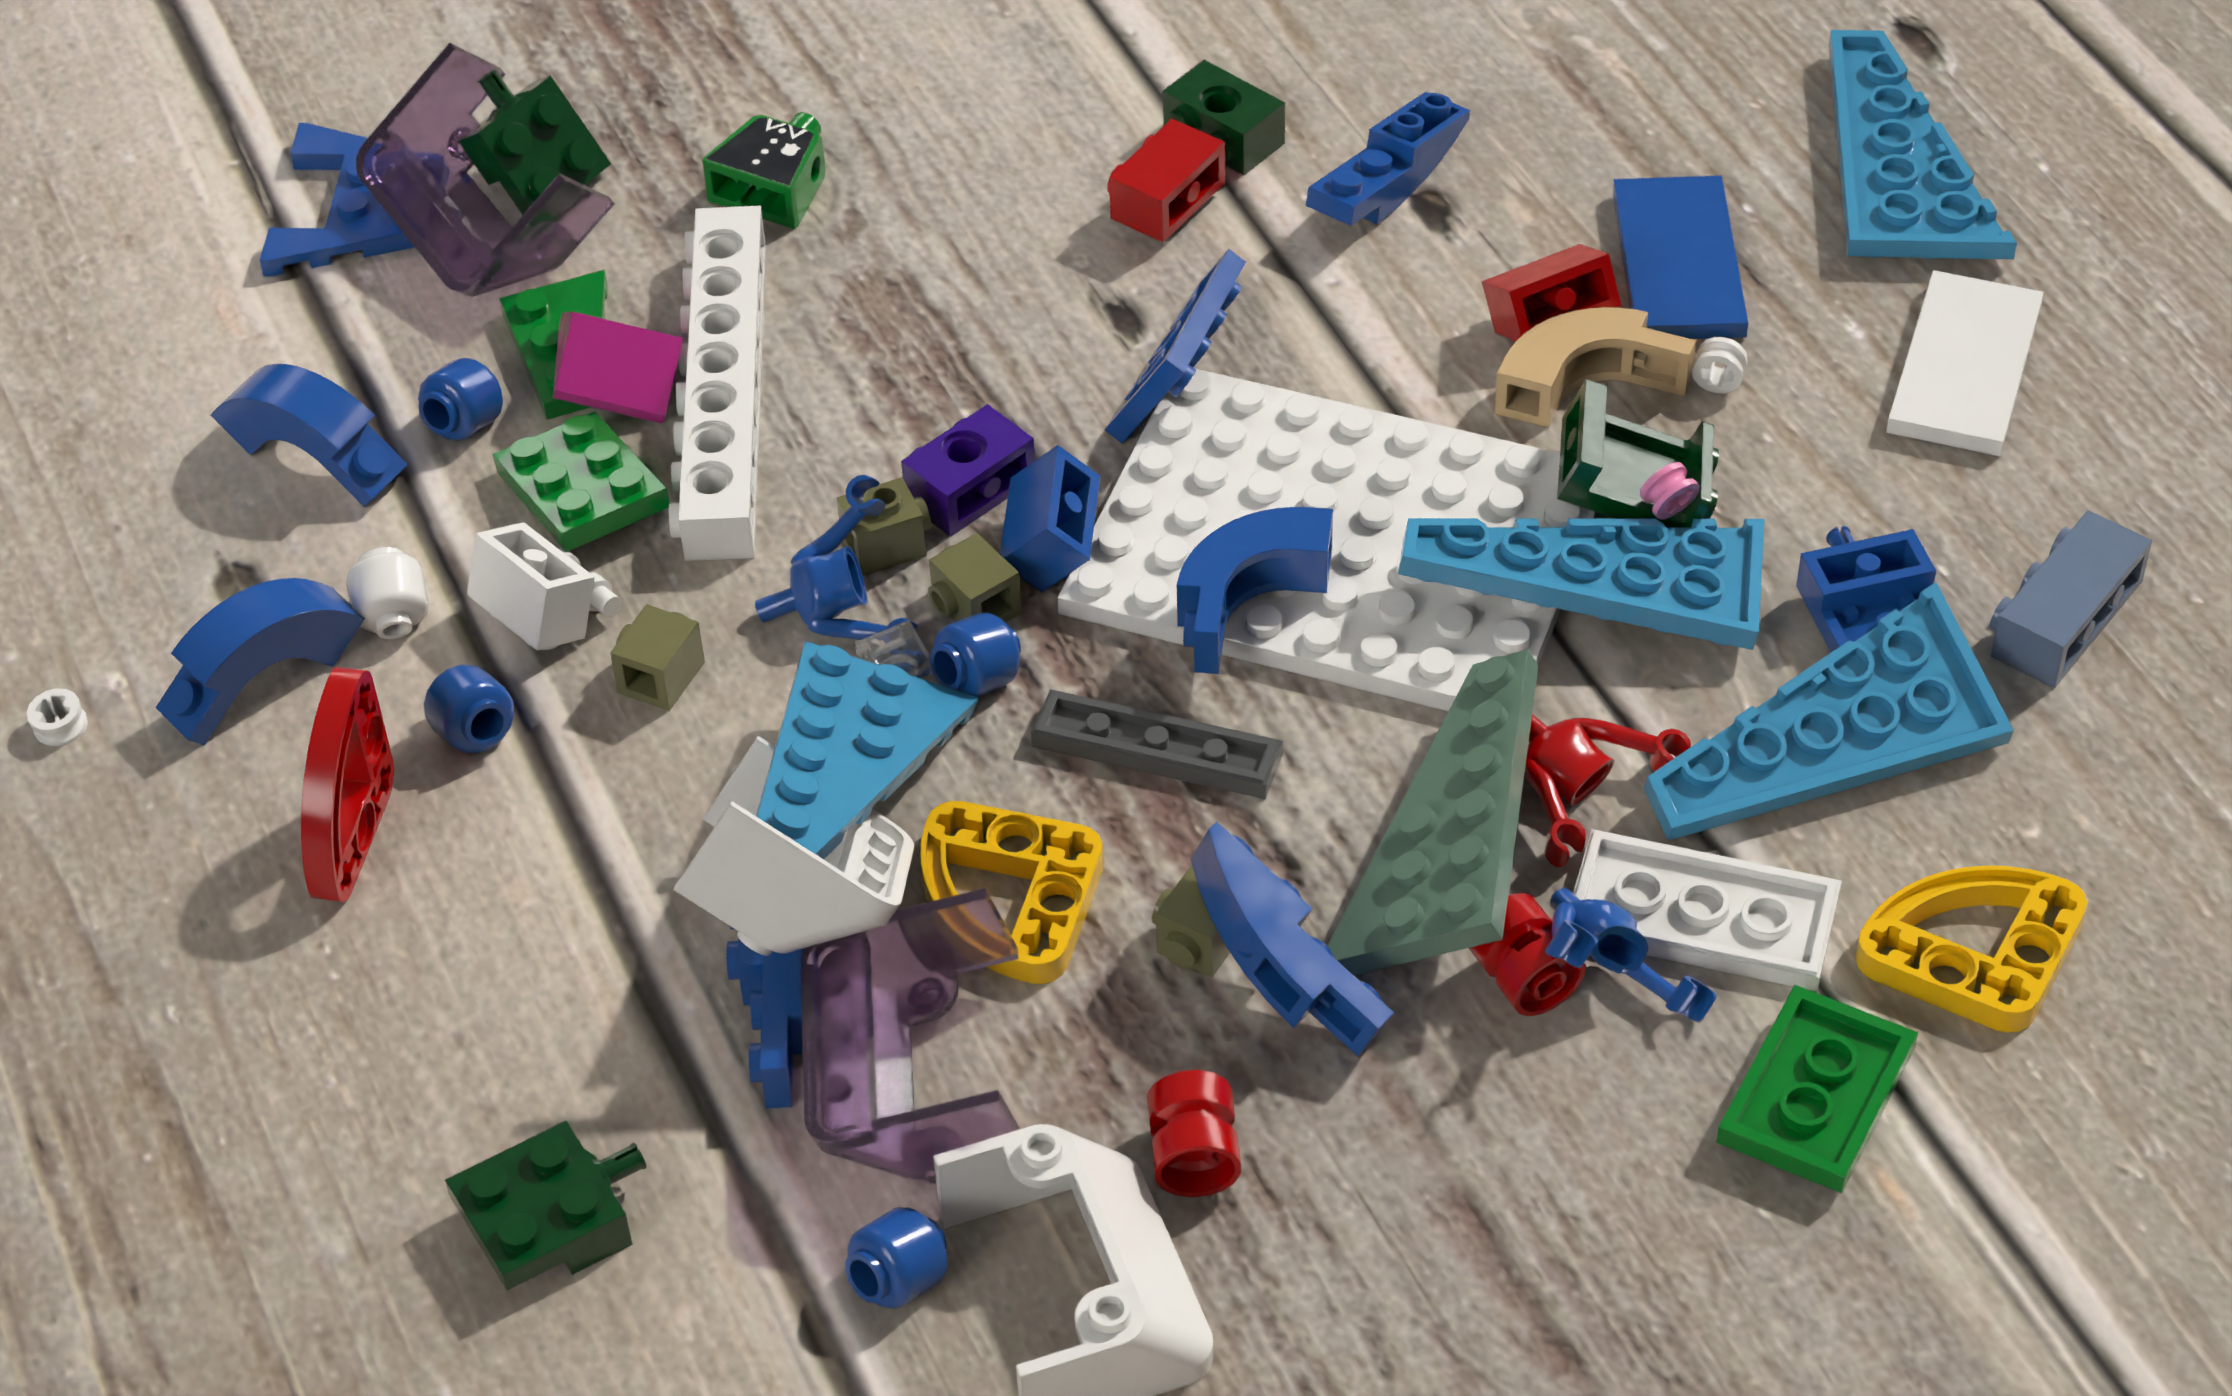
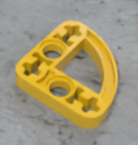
[920,801,1104,984]
[1855,866,2087,1033]

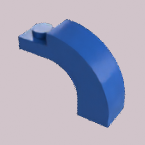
[210,364,408,507]
[1176,507,1333,674]
[155,578,365,745]

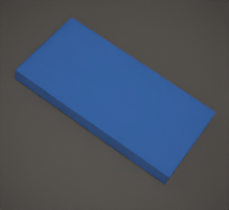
[1613,175,1748,339]

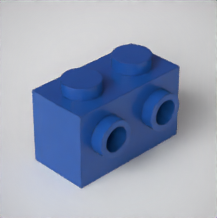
[1000,445,1100,592]

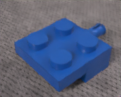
[1796,526,1936,652]

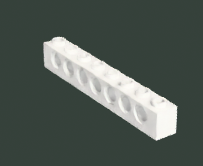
[669,206,766,561]

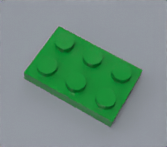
[492,411,670,552]
[1716,985,1918,1194]

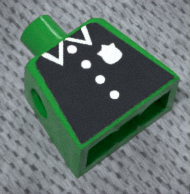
[702,112,826,229]

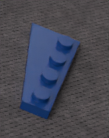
[1105,249,1246,443]

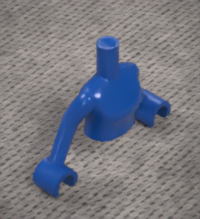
[755,475,924,659]
[1545,888,1717,1023]

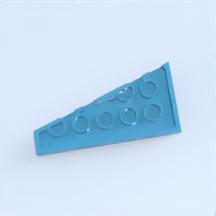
[1828,30,2017,260]
[1398,518,1765,650]
[1644,582,2014,841]
[756,641,979,860]

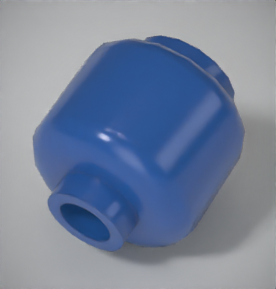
[418,358,503,441]
[930,613,1021,697]
[423,664,515,753]
[845,1207,947,1309]

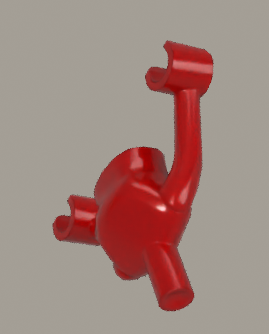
[1524,714,1691,867]

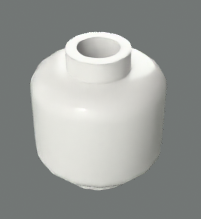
[346,547,429,639]

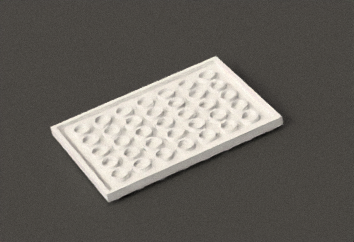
[1058,368,1600,711]

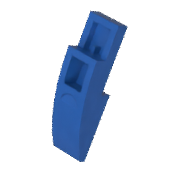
[1306,91,1471,226]
[1190,821,1394,1056]
[726,926,819,1109]

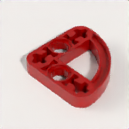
[301,667,394,903]

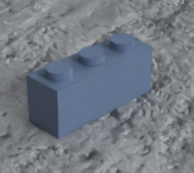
[1990,510,2152,688]

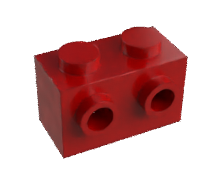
[1107,119,1225,242]
[1481,244,1622,341]

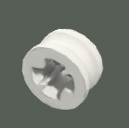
[1692,337,1748,394]
[26,688,88,746]

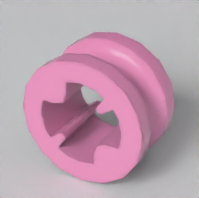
[1640,462,1700,520]

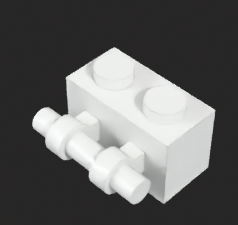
[467,522,622,651]

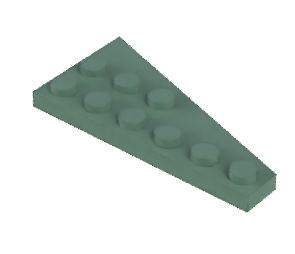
[1327,649,1538,976]

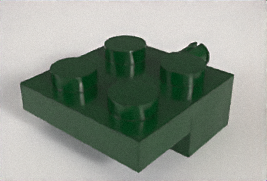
[458,68,611,226]
[445,1120,647,1291]

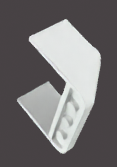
[673,736,914,956]
[933,1124,1213,1396]

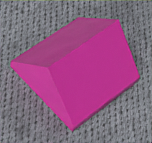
[553,312,683,424]

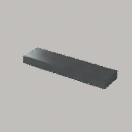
[1031,689,1283,799]

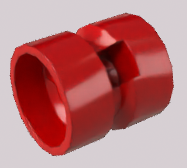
[1469,893,1586,1017]
[1147,1070,1241,1198]

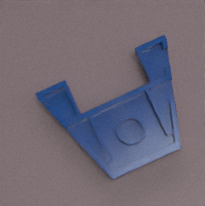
[259,123,450,277]

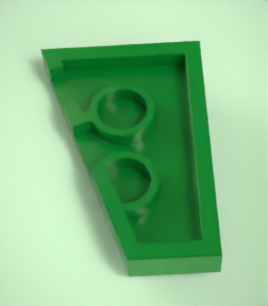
[499,269,608,420]

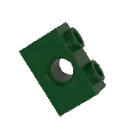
[1162,59,1285,176]

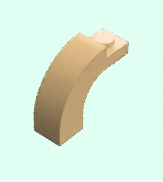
[1495,307,1696,428]

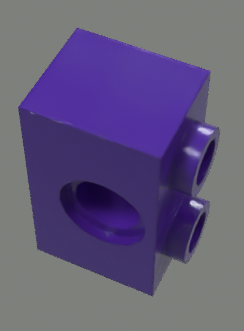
[901,404,1035,537]

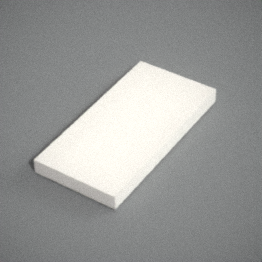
[1886,270,2044,456]
[1573,829,1842,992]

